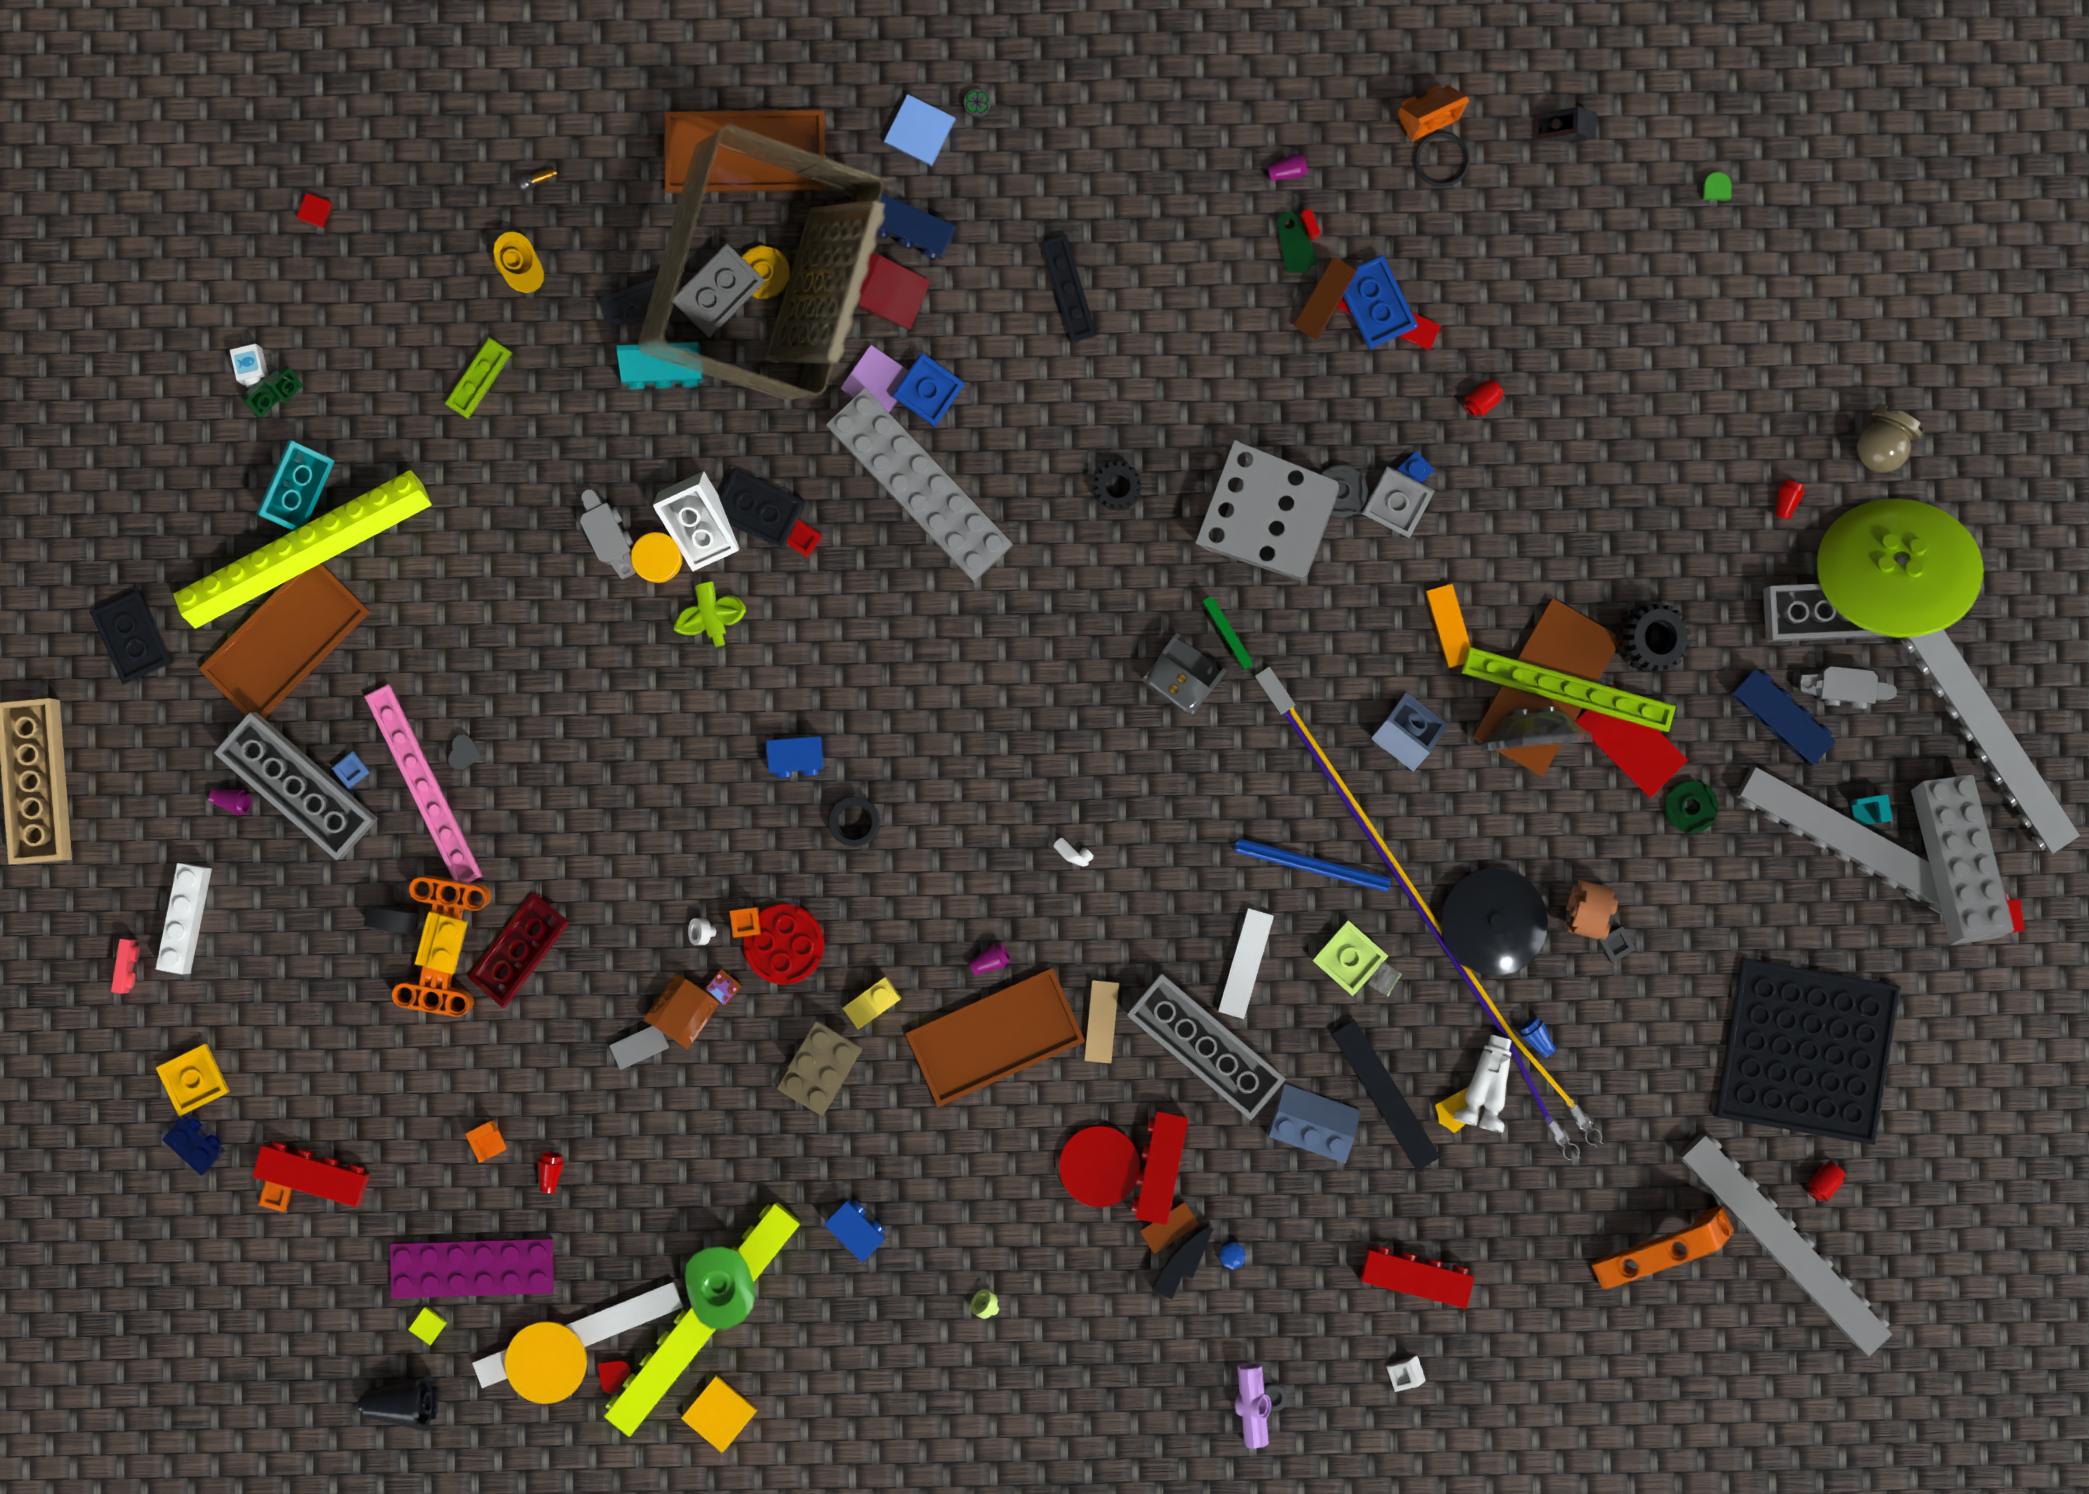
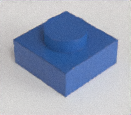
[1397,451,1435,483]

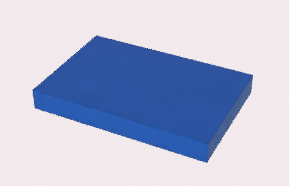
[1343,255,1418,350]

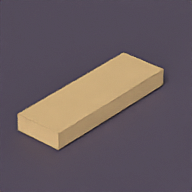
[1084,980,1119,1063]

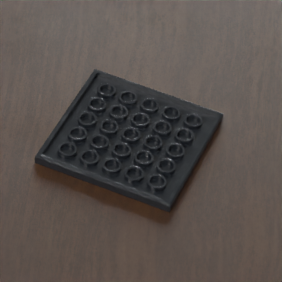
[1714,958,1901,1145]

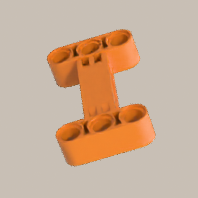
[392,875,491,1017]

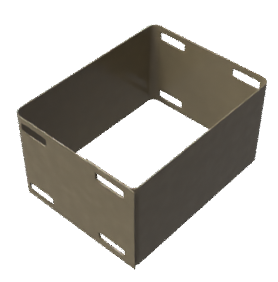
[638,126,887,400]

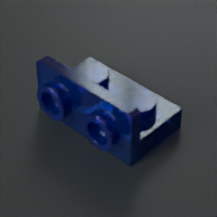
[162,1115,225,1176]

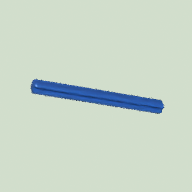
[1234,839,1391,891]

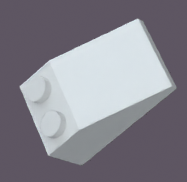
[653,471,739,571]

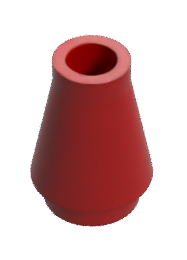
[1775,479,1805,520]
[538,1152,565,1193]

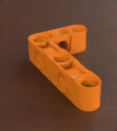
[1591,1205,1734,1290]

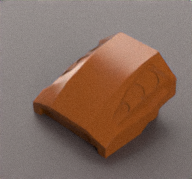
[643,973,719,1050]

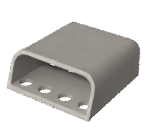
[1196,440,1339,580]

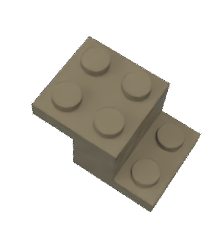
[777,1021,863,1117]

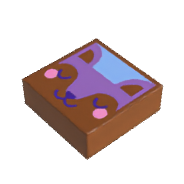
[704,969,742,1007]

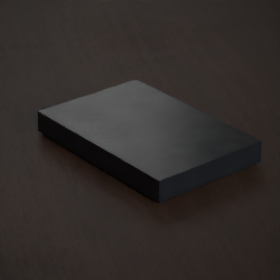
[719,468,807,551]
[90,590,173,685]

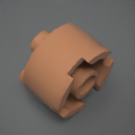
[1564,880,1618,939]

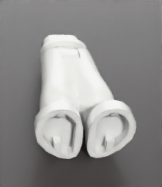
[1453,1035,1512,1133]

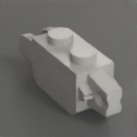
[580,489,637,580]
[1798,666,1898,709]

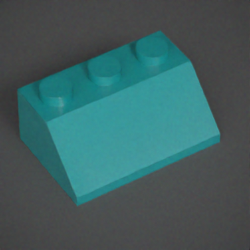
[617,342,704,390]
[256,440,335,531]

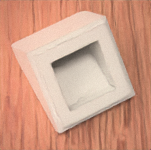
[1386,1356,1425,1392]

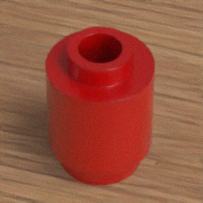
[1464,379,1504,418]
[1806,1161,1846,1202]

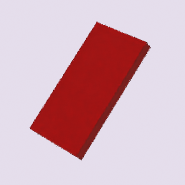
[1575,684,1688,798]

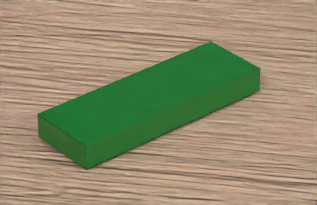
[1202,596,1253,671]

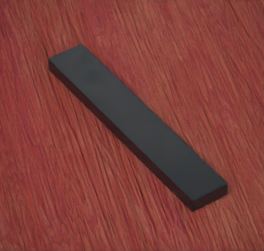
[1332,1019,1441,1171]

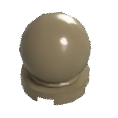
[1856,404,1924,473]

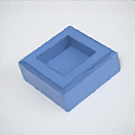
[332,751,371,789]

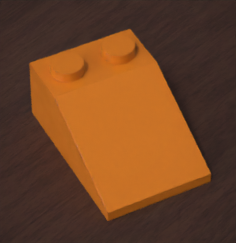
[1398,85,1469,142]

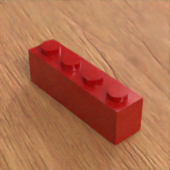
[1131,1112,1189,1225]
[252,1141,370,1207]
[1359,1245,1475,1309]

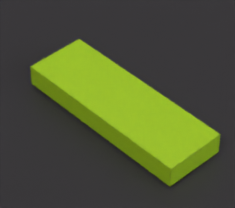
[444,338,512,419]

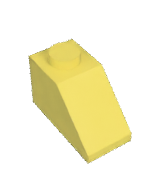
[843,977,901,1030]

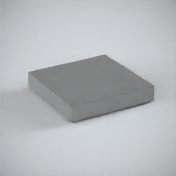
[1362,466,1435,538]

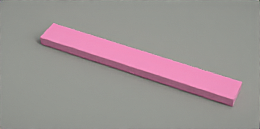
[364,684,483,882]

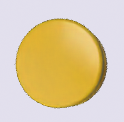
[631,532,683,583]

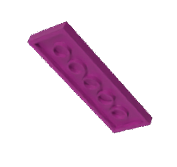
[390,1238,555,1298]

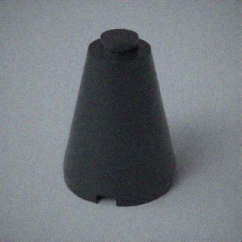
[358,1375,438,1431]

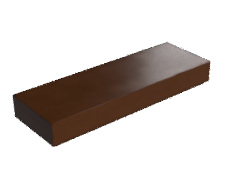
[1294,256,1358,340]

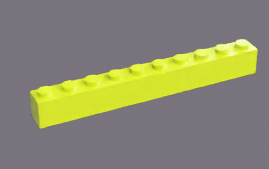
[173,470,432,629]
[604,1202,802,1437]

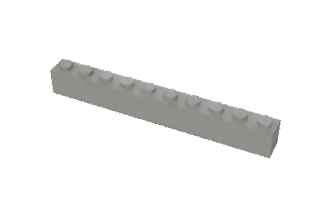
[1901,629,2080,854]
[1735,767,1943,915]
[1677,1134,1892,1356]

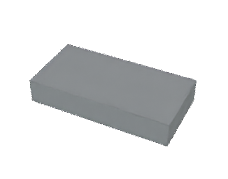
[609,1026,670,1070]

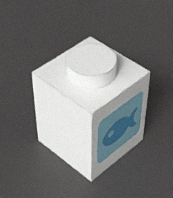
[230,344,268,387]

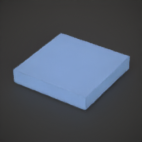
[884,94,955,167]

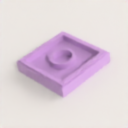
[841,345,908,413]

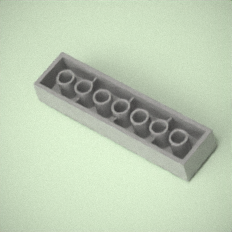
[826,388,1013,583]

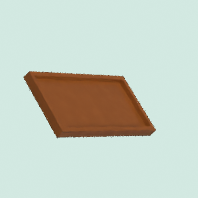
[665,110,825,193]
[199,563,371,719]
[1472,598,1620,777]
[905,968,1085,1107]

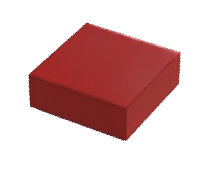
[297,193,333,229]
[1300,208,1321,241]

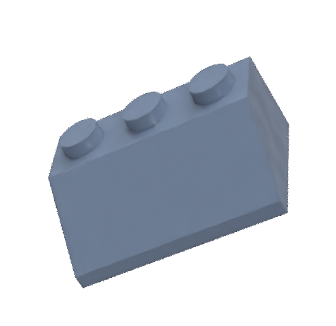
[1267,1084,1361,1164]

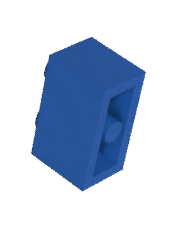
[767,737,824,778]
[824,1199,886,1263]

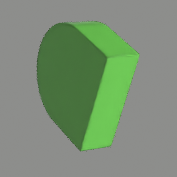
[1703,172,1731,201]

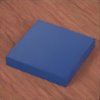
[891,352,965,427]

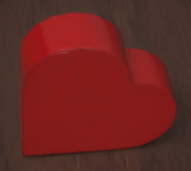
[598,1360,632,1394]

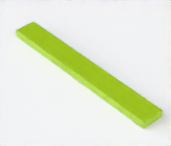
[1461,647,1676,732]

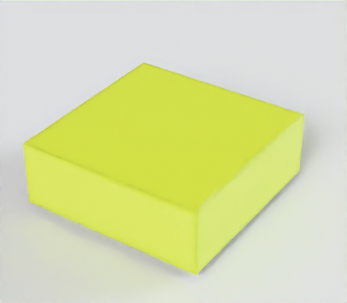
[408,1307,448,1345]

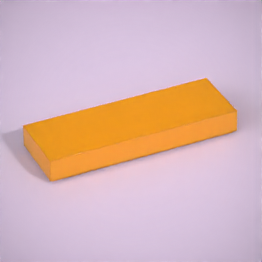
[1426,584,1471,668]

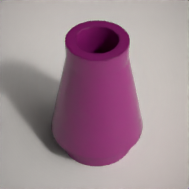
[1268,152,1309,181]
[209,788,252,816]
[969,943,1011,975]

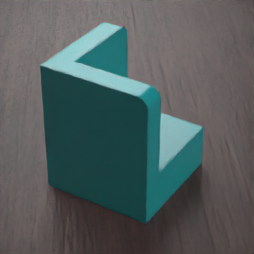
[1850,794,1893,825]

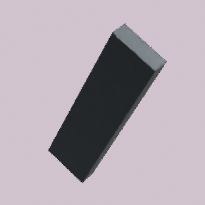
[1041,234,1097,344]

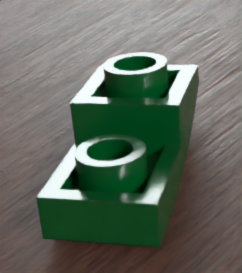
[240,366,303,418]

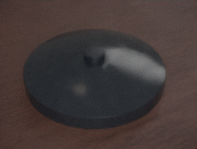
[1440,868,1548,976]

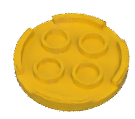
[505,1321,587,1404]

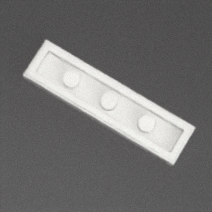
[1218,908,1274,1019]

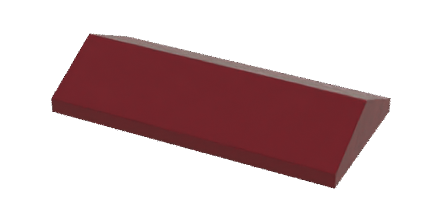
[468,892,570,1009]

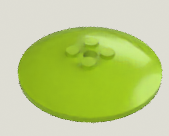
[1817,499,1983,637]

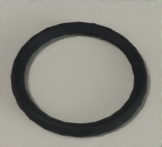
[1414,131,1470,187]

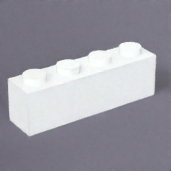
[156,863,212,974]

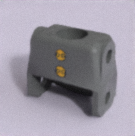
[1142,633,1227,717]

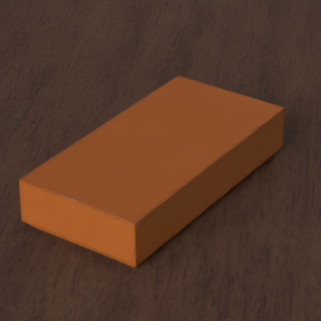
[1139,1201,1199,1254]

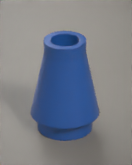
[1519,1017,1556,1058]

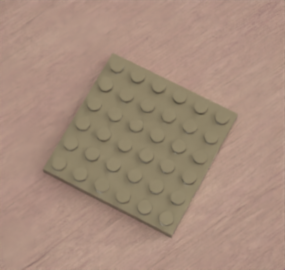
[765,201,885,363]

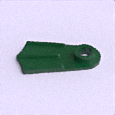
[1277,212,1318,274]

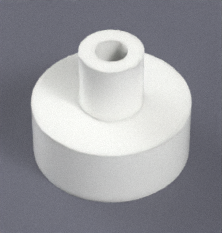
[688,918,716,945]

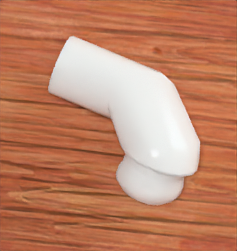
[1053,838,1093,867]

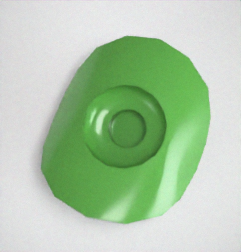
[685,1247,755,1329]

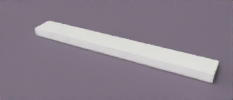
[472,1281,684,1388]

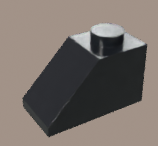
[1534,107,1597,143]

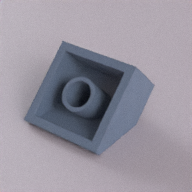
[1371,692,1449,772]

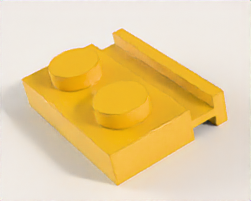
[415,911,468,974]

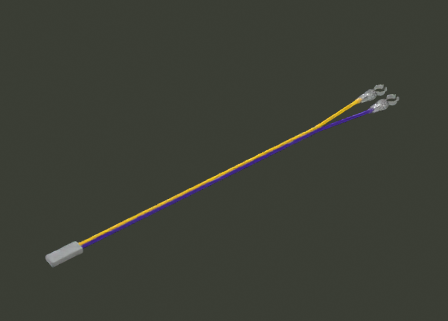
[1255,666,1604,1163]

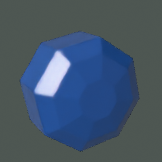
[1219,1241,1246,1270]

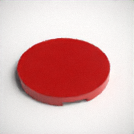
[744,904,825,985]
[1059,1126,1140,1207]

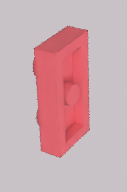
[111,938,140,994]

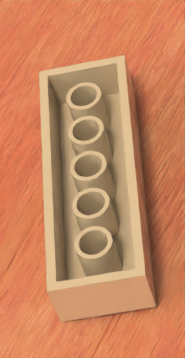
[0,698,72,865]

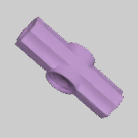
[1235,1362,1271,1449]

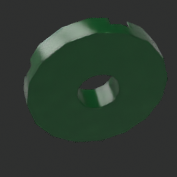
[1664,780,1719,834]

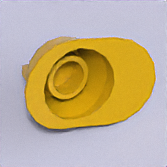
[493,232,544,293]

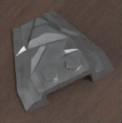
[1481,707,1592,751]

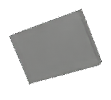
[672,244,765,339]

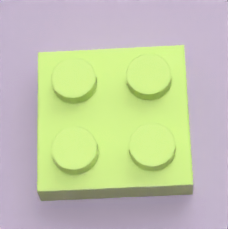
[1312,920,1388,996]

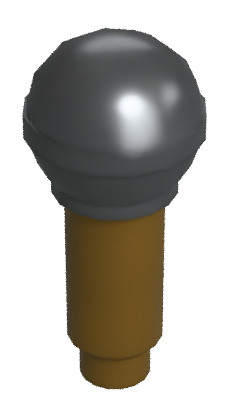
[517,168,557,192]

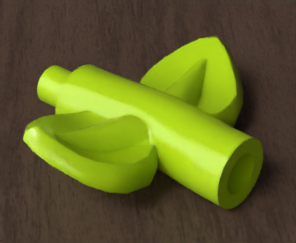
[674,582,746,647]

